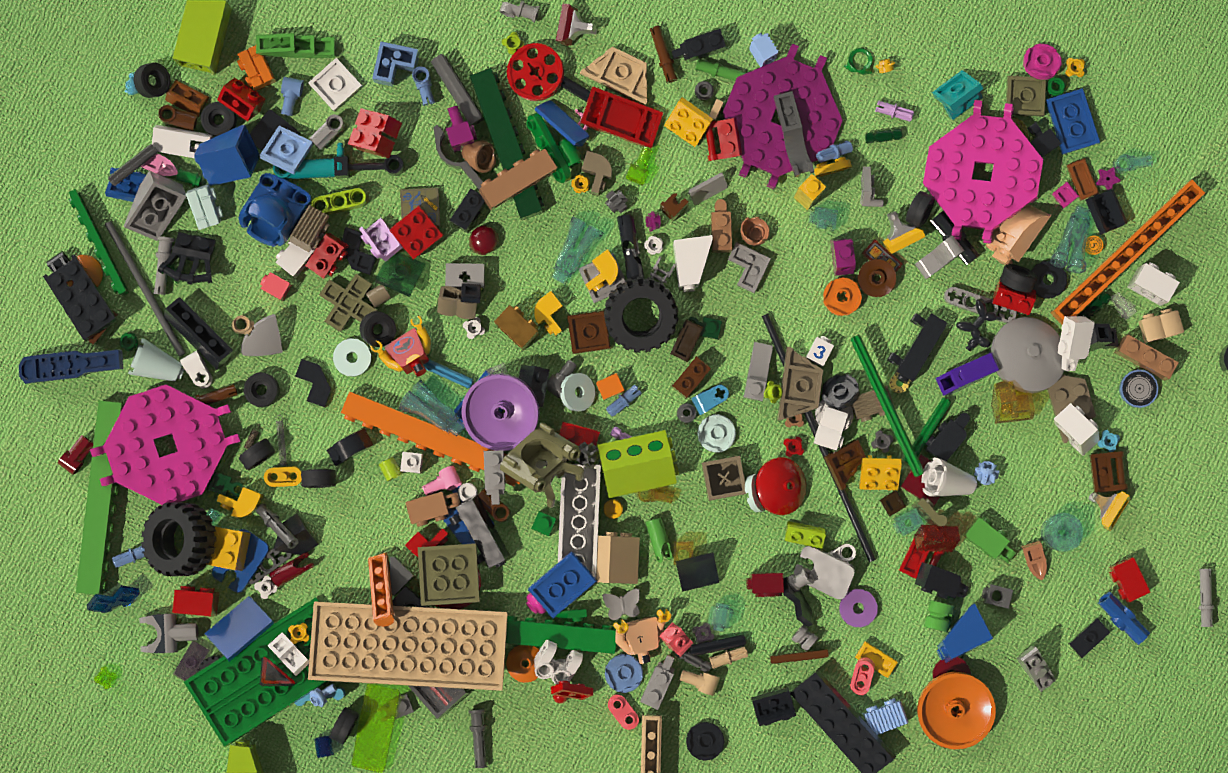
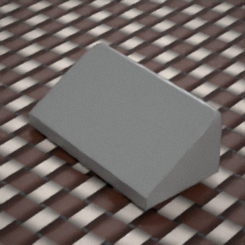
[688,173,727,205]

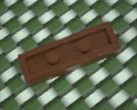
[769,649,829,664]

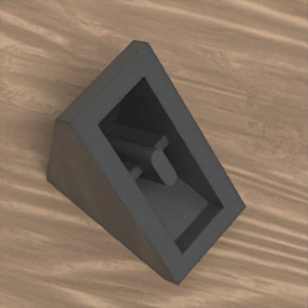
[390,557,415,595]

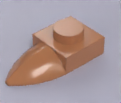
[1021,541,1047,580]

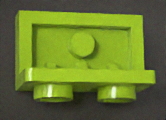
[784,521,826,549]

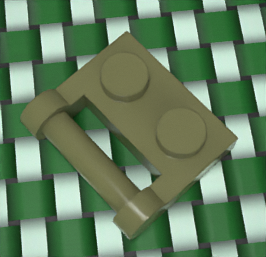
[911,498,947,529]

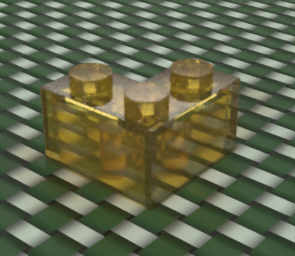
[991,381,1035,424]

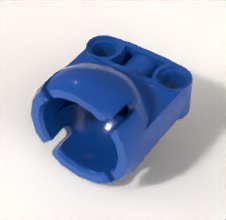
[238,173,311,246]

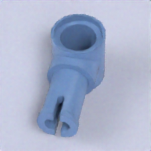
[412,66,435,106]
[281,77,304,116]

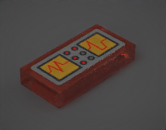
[862,239,903,272]

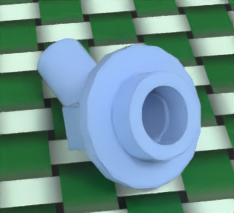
[310,684,337,707]

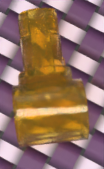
[634,488,674,504]

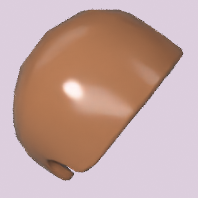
[740,217,770,246]

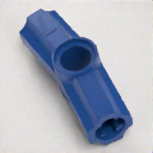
[1098,592,1150,645]

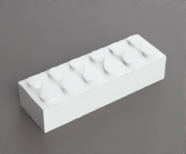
[558,464,601,578]

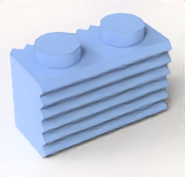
[749,33,779,67]
[863,698,909,735]

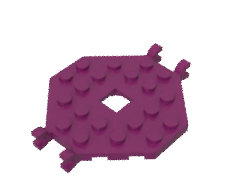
[722,44,843,189]

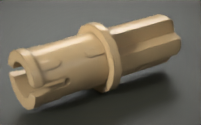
[709,647,748,669]

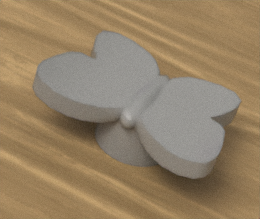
[602,589,640,620]

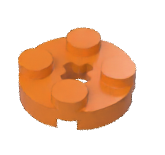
[823,277,862,316]

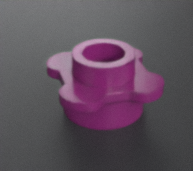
[646,211,661,232]

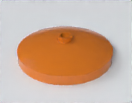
[917,672,996,749]

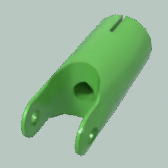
[645,517,673,563]

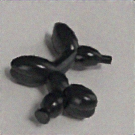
[956,299,1002,352]

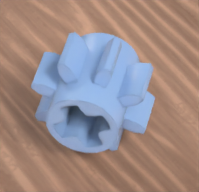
[974,461,999,485]

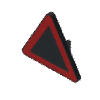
[259,656,296,687]

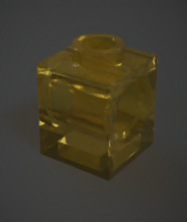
[673,542,693,565]

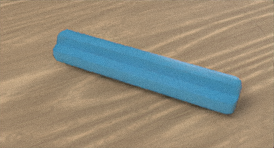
[424,359,473,388]

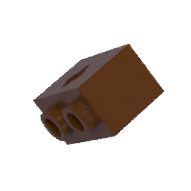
[672,356,711,399]

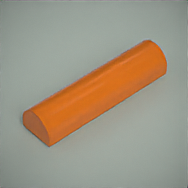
[368,553,394,627]

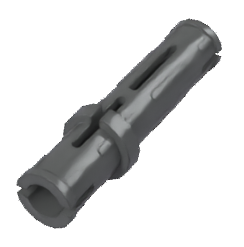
[256,504,298,549]

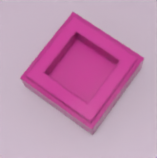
[1052,182,1079,209]

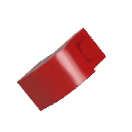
[405,528,449,557]

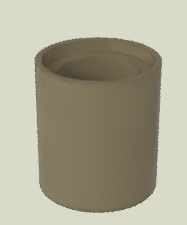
[366,283,391,308]

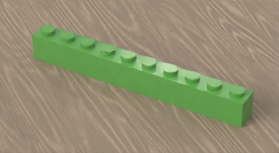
[76,400,125,595]

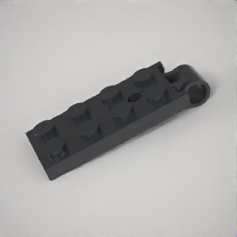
[43,251,118,341]

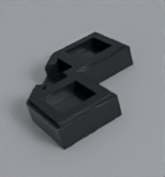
[342,227,376,275]
[295,359,331,408]
[783,577,813,627]

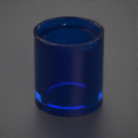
[314,735,334,758]

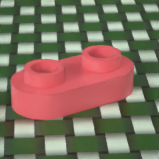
[850,658,875,695]
[608,694,639,730]

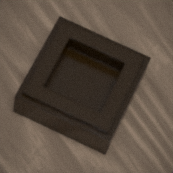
[879,490,906,517]

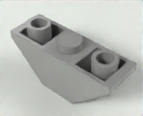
[1016,646,1056,692]

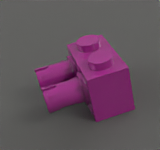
[446,106,477,153]

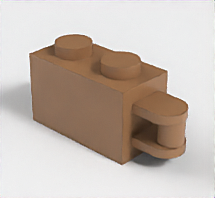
[711,199,732,253]
[405,492,460,527]

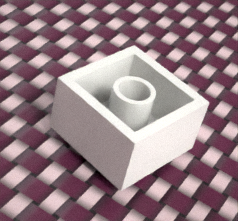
[1127,263,1180,306]

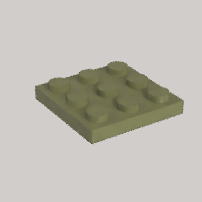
[418,544,480,606]

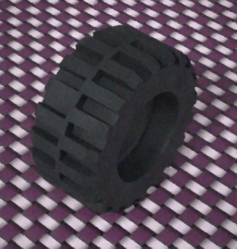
[604,276,679,353]
[141,502,216,576]

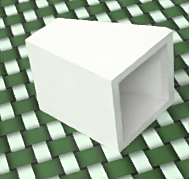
[673,235,713,292]

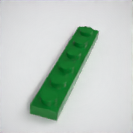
[68,189,129,296]

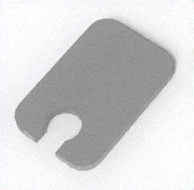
[794,546,855,599]

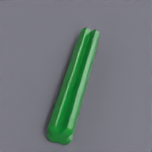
[904,397,951,464]

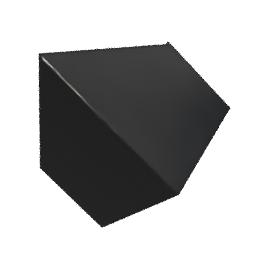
[273,513,319,555]

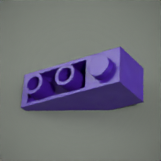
[935,352,1000,396]

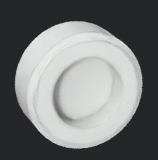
[458,483,478,501]

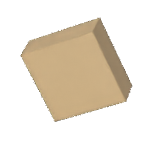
[709,99,723,122]

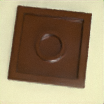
[567,311,611,354]

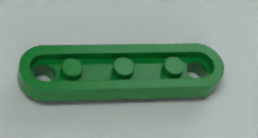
[526,113,571,183]

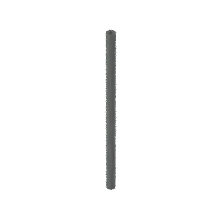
[105,221,185,357]

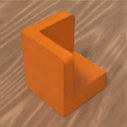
[596,373,624,401]

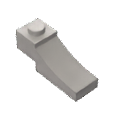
[743,342,773,402]

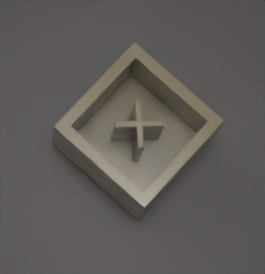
[701,456,747,501]

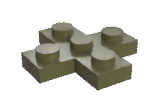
[319,274,378,332]

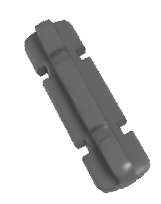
[676,651,712,673]

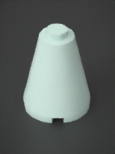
[128,338,184,382]

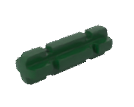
[865,129,903,144]
[1078,292,1111,319]

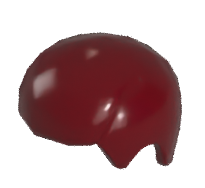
[468,225,499,255]

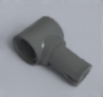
[546,360,577,399]

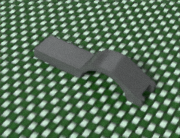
[773,91,814,177]
[433,125,483,190]

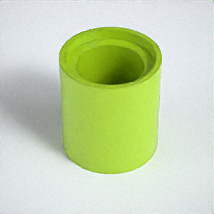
[378,457,402,482]

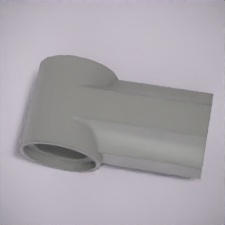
[309,114,345,150]

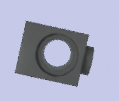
[982,584,1013,609]

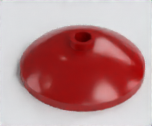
[755,457,807,515]

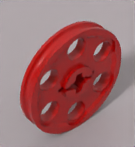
[507,43,564,101]

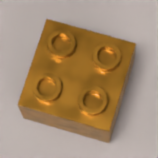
[494,305,539,351]

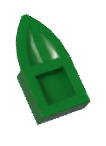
[548,609,587,622]

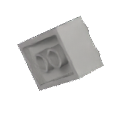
[124,170,187,241]

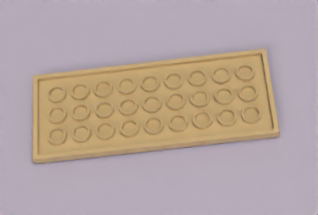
[308,602,508,691]

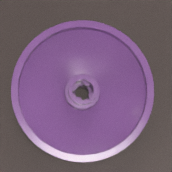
[462,373,539,451]

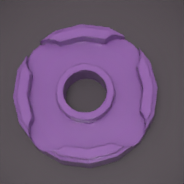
[839,589,878,627]

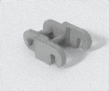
[650,256,676,284]

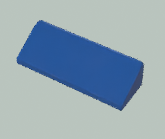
[535,100,590,146]

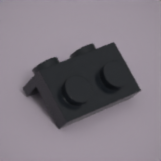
[1085,189,1127,235]
[751,687,796,726]

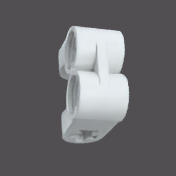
[534,640,583,685]

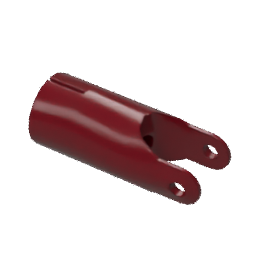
[269,553,314,588]

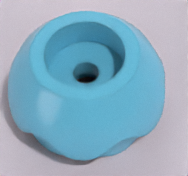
[125,72,138,95]

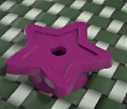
[1096,167,1121,190]

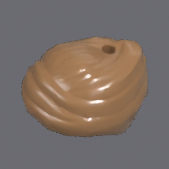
[462,140,496,173]

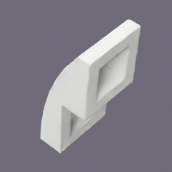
[268,633,309,676]

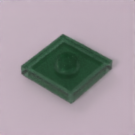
[375,252,426,297]

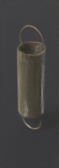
[244,425,259,451]

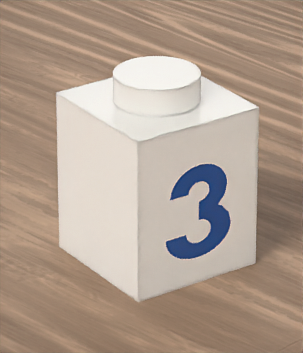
[805,336,834,367]

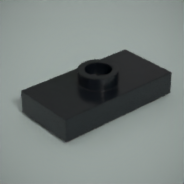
[1068,618,1110,658]

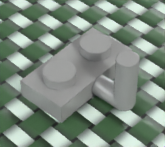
[860,166,883,207]

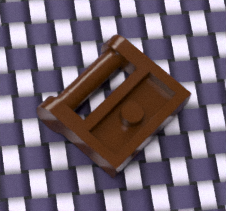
[1089,451,1128,493]

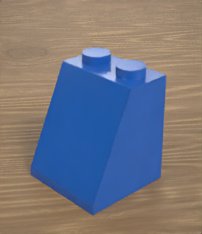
[194,125,260,186]
[937,604,993,663]

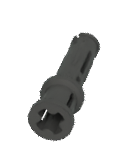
[468,708,487,768]

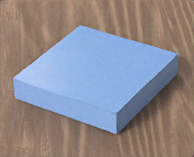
[260,126,313,175]

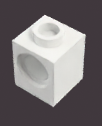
[400,452,423,474]

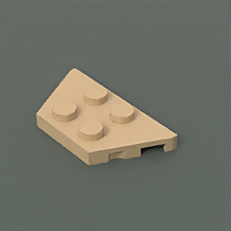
[580,47,647,106]

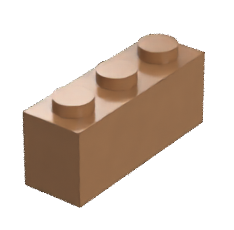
[1114,335,1179,381]

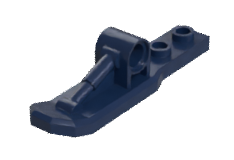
[19,350,123,384]

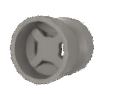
[791,624,818,651]

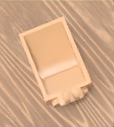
[981,204,1052,265]

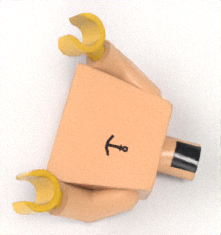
[613,609,671,664]

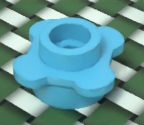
[1098,430,1120,452]

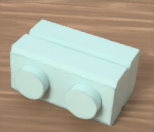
[186,184,223,230]

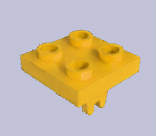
[664,97,713,147]
[859,455,902,490]

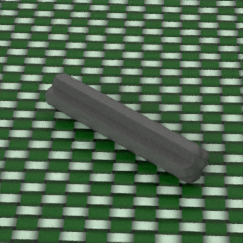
[108,144,157,186]

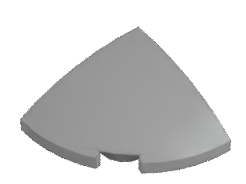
[241,314,283,356]

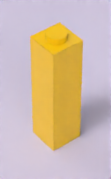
[794,174,826,210]

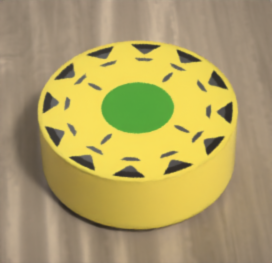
[889,375,909,393]

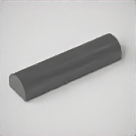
[431,54,484,126]

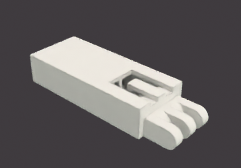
[152,125,214,158]

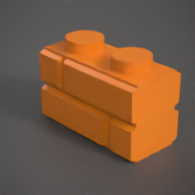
[237,45,276,91]

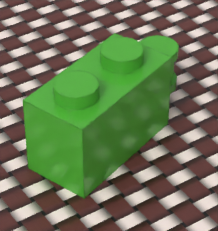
[963,517,1016,564]

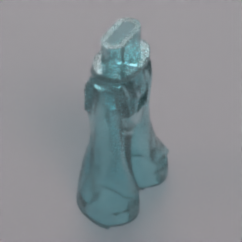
[1050,206,1091,273]
[552,216,604,284]
[399,380,465,436]

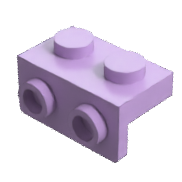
[359,218,403,262]

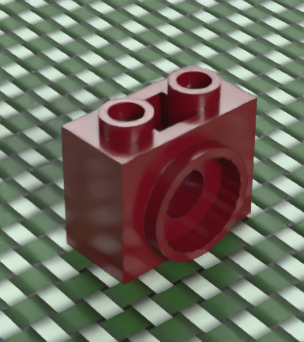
[746,573,784,597]

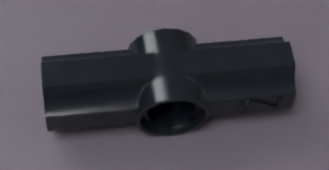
[930,211,979,266]

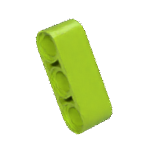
[311,188,368,215]

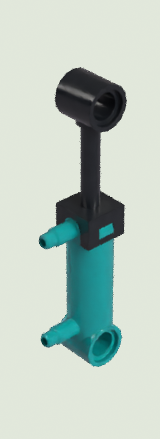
[273,143,405,180]

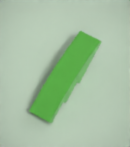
[256,33,335,58]

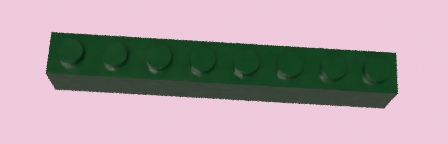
[470,68,545,221]

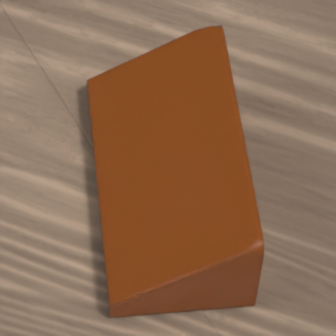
[165,80,209,117]

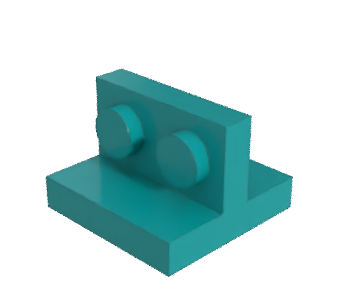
[932,70,983,120]

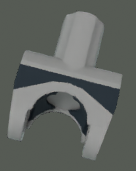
[139,613,198,653]

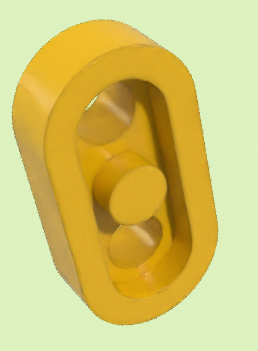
[814,157,852,177]
[264,466,302,487]

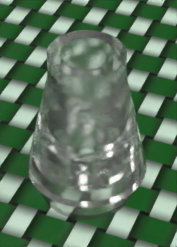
[1111,292,1137,320]

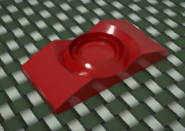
[580,87,663,149]

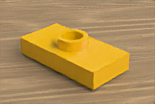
[855,641,898,678]

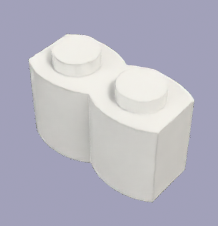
[813,407,850,450]

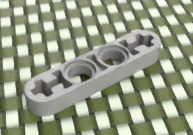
[943,287,1016,323]

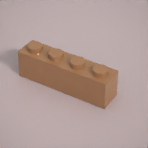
[479,149,557,211]

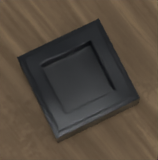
[461,283,481,303]

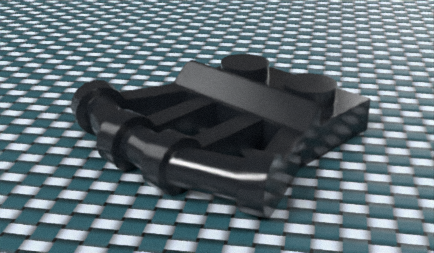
[158,232,216,285]

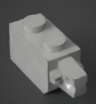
[484,450,505,505]
[640,655,675,710]

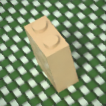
[596,532,640,584]

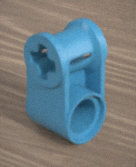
[691,385,729,415]

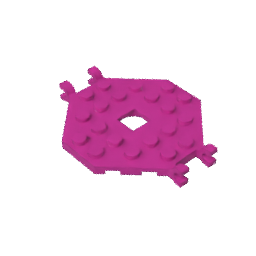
[923,100,1044,244]
[90,385,241,505]

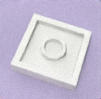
[308,58,362,112]

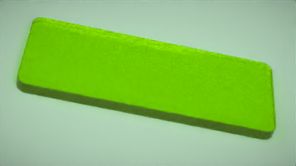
[351,683,400,773]

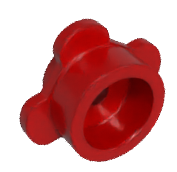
[783,437,804,457]

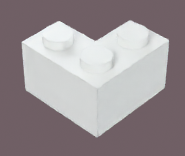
[1054,403,1100,456]

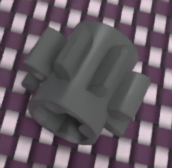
[605,190,628,213]
[577,442,599,467]

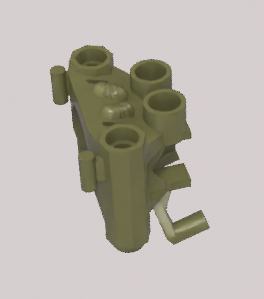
[500,423,584,508]

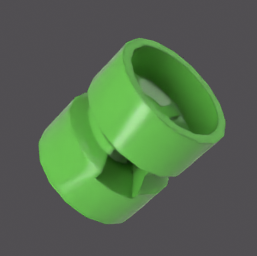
[924,600,955,633]

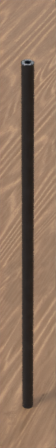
[762,314,876,563]

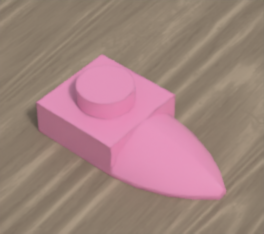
[140,154,178,176]

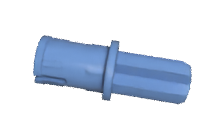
[816,141,853,163]
[606,385,642,417]
[112,546,145,567]

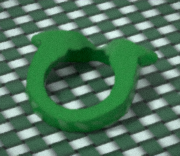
[844,48,873,75]

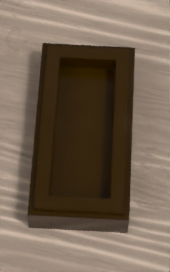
[670,319,703,362]

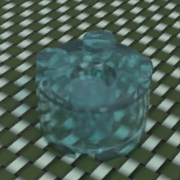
[1041,513,1083,552]

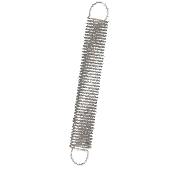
[276,415,287,467]

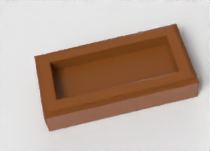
[1066,158,1099,201]

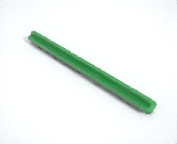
[851,335,924,477]

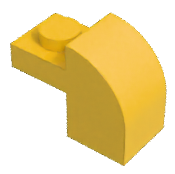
[585,249,618,292]
[534,291,563,336]
[217,487,263,517]

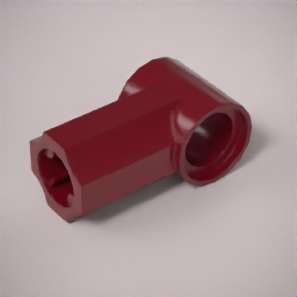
[57,435,94,475]

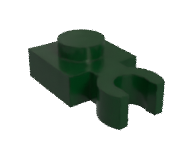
[689,317,722,340]
[207,472,244,497]

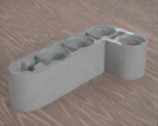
[915,235,964,279]

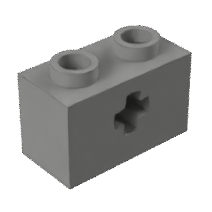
[445,263,485,290]

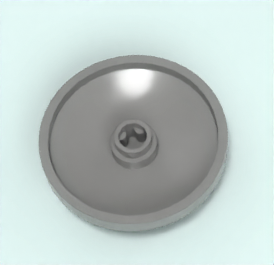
[991,317,1064,393]

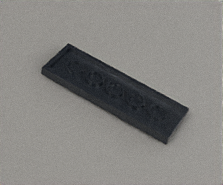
[790,670,896,773]

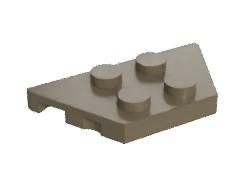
[777,347,823,421]
[1047,375,1096,444]

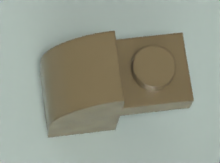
[582,151,612,196]

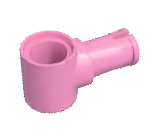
[422,466,462,496]

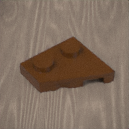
[824,440,866,490]

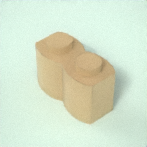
[1138,308,1184,343]

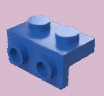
[105,167,146,202]

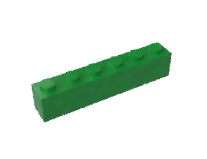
[506,616,616,654]

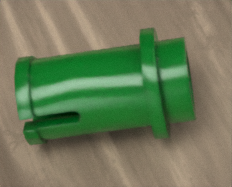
[176,169,202,187]

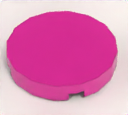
[1023,44,1062,80]

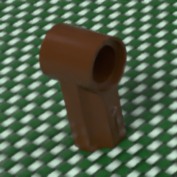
[158,105,198,131]
[478,489,511,522]

